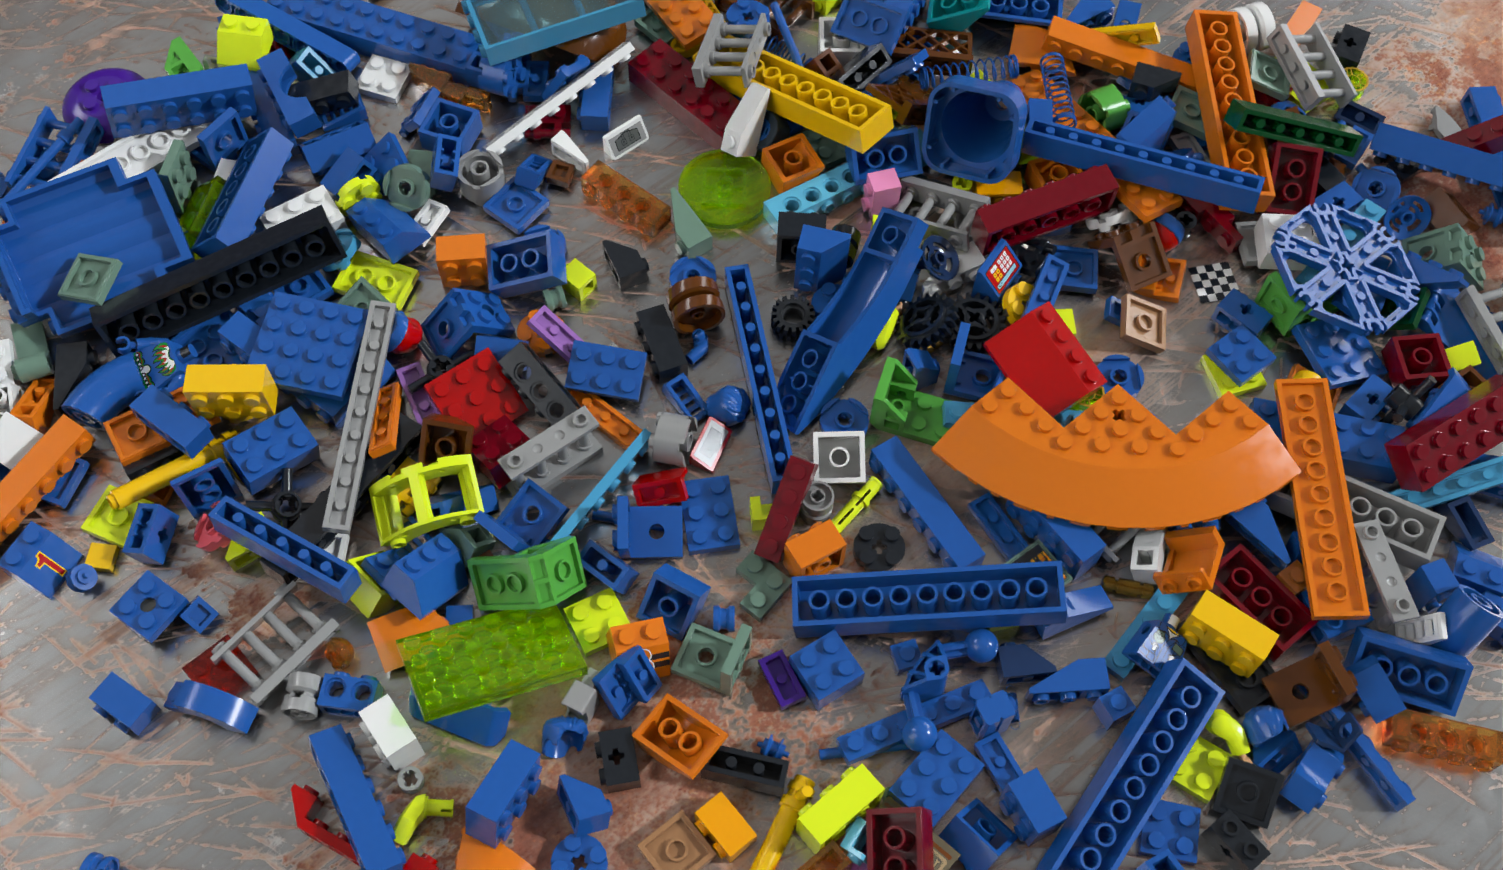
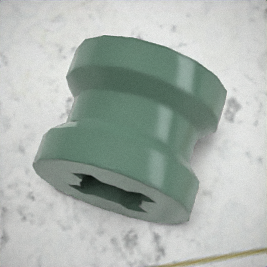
[542,285,567,312]

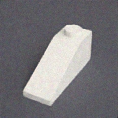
[721,82,771,157]

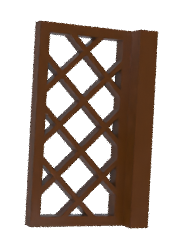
[889,26,973,76]
[865,83,929,126]

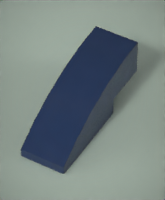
[1431,495,1495,551]

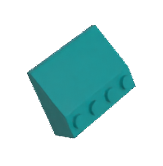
[926,0,991,40]

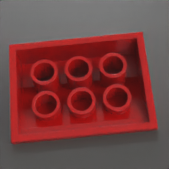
[983,301,1108,418]

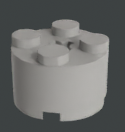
[458,149,506,206]
[648,411,698,467]

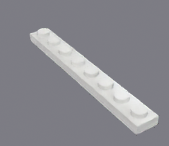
[481,42,635,155]

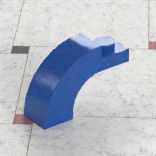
[163,679,259,734]

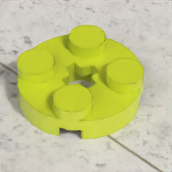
[335,175,382,216]

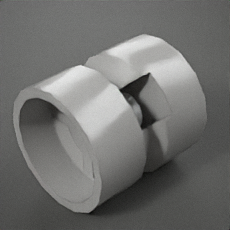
[799,481,835,525]
[280,672,323,720]

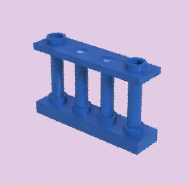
[4,106,105,190]

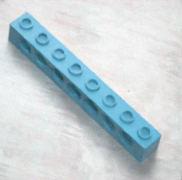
[763,128,927,235]

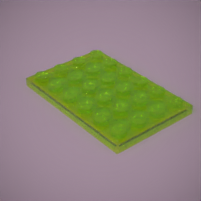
[396,605,588,722]

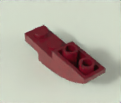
[1176,194,1244,254]

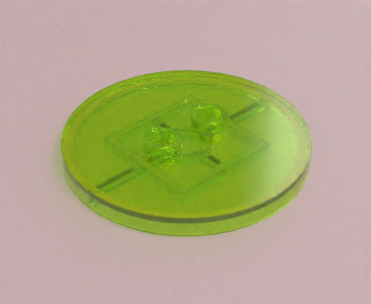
[678,149,771,229]

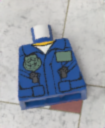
[1122,613,1187,679]

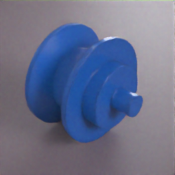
[1478,203,1503,228]
[66,564,98,592]
[757,734,790,759]

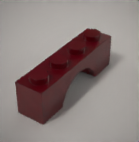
[754,455,819,563]

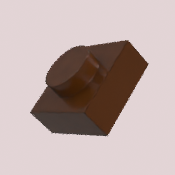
[546,159,576,188]

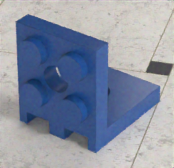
[189,107,249,173]
[421,288,516,359]
[943,322,1000,401]
[473,478,570,552]
[612,496,683,560]

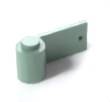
[10,321,54,383]

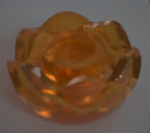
[325,637,355,670]

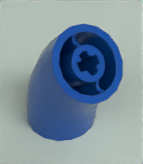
[61,352,146,431]
[1428,584,1503,657]

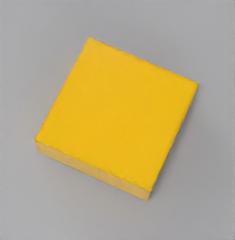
[85,542,120,573]

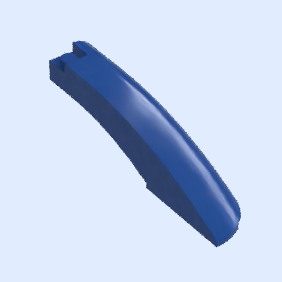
[777,207,929,435]

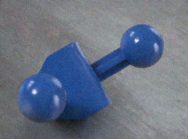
[900,628,999,752]

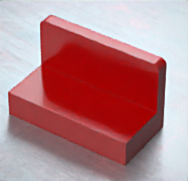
[632,467,689,506]

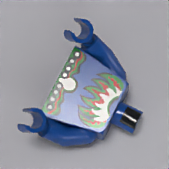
[116,336,198,398]

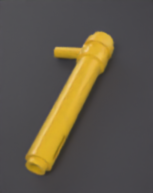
[106,430,241,510]
[750,774,816,870]

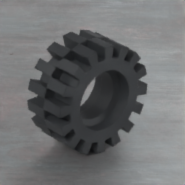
[771,295,815,342]

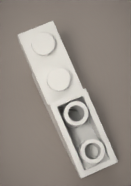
[0,339,21,418]

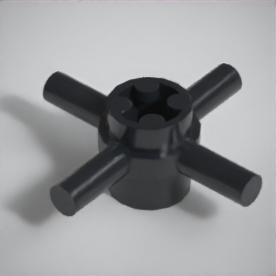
[407,340,474,394]
[1379,375,1437,424]
[245,468,313,529]

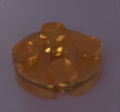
[895,76,933,101]

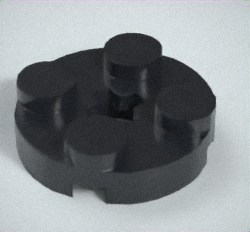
[853,523,905,572]

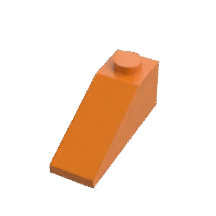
[10,376,55,434]

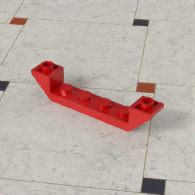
[291,784,439,870]

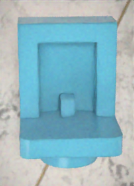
[840,816,867,866]

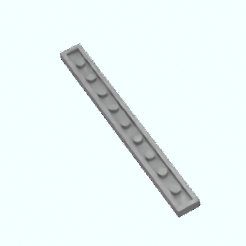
[322,300,396,535]

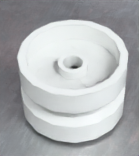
[1228,2,1276,55]

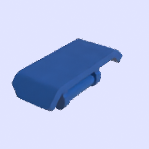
[1400,367,1471,434]
[409,673,511,746]

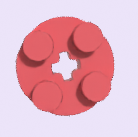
[194,500,231,552]

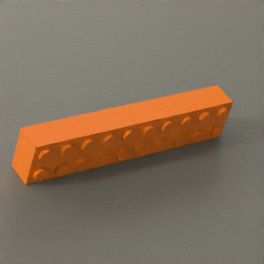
[1185,9,1276,212]

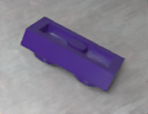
[758,649,806,711]

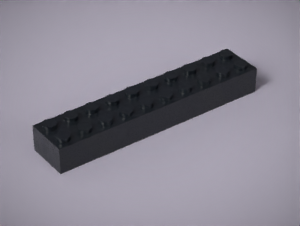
[89,205,348,358]

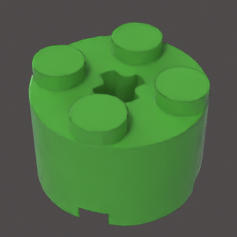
[1078,84,1131,132]

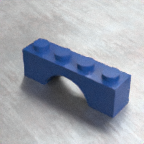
[256,48,322,139]

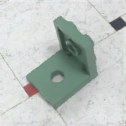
[157,139,198,214]
[1402,223,1486,291]
[670,622,752,697]

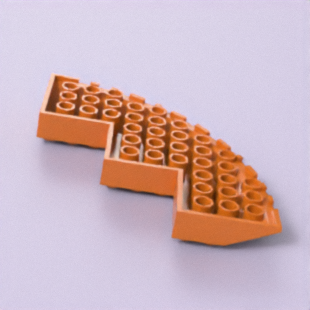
[931,378,1302,531]

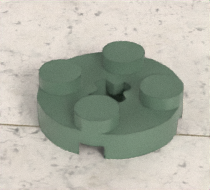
[383,163,430,212]

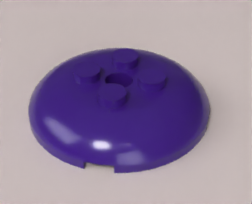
[62,68,144,143]

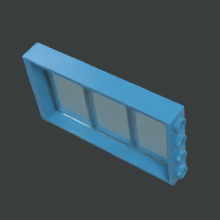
[460,0,647,66]

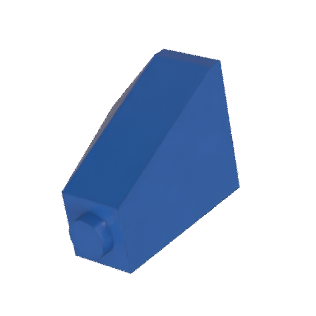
[1116,95,1177,150]

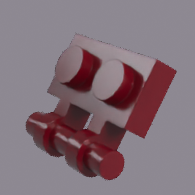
[524,105,572,141]

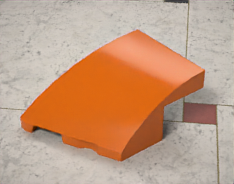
[1007,24,1076,77]
[367,607,467,673]
[455,825,536,870]

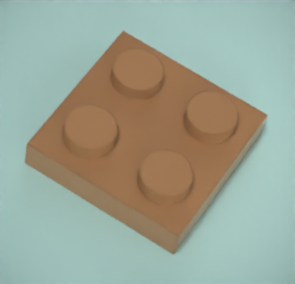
[1120,293,1167,354]
[637,810,717,870]

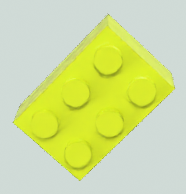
[795,763,885,858]

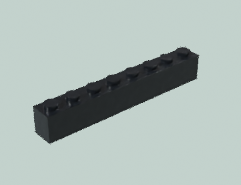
[259,412,422,585]

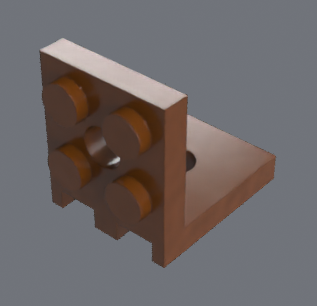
[1087,220,1173,292]
[1261,640,1358,729]

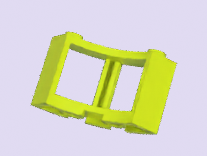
[369,454,484,549]

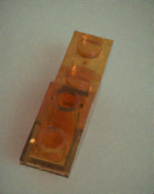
[408,62,492,114]

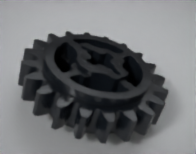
[894,292,959,351]
[944,292,1007,353]

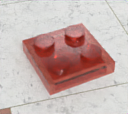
[182,634,261,696]

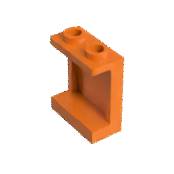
[1153,525,1225,595]

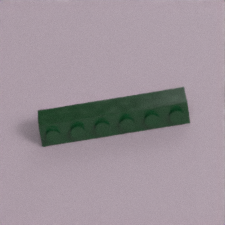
[1224,98,1364,157]

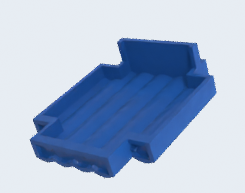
[0,157,196,339]

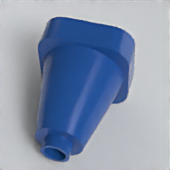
[922,75,1027,184]

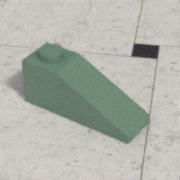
[671,187,713,259]

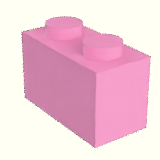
[861,168,902,220]

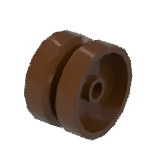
[666,276,725,334]

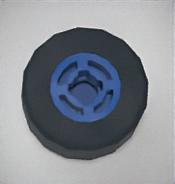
[757,110,790,153]

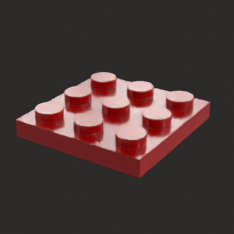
[423,347,529,436]

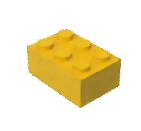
[182,364,278,419]
[1177,590,1279,678]

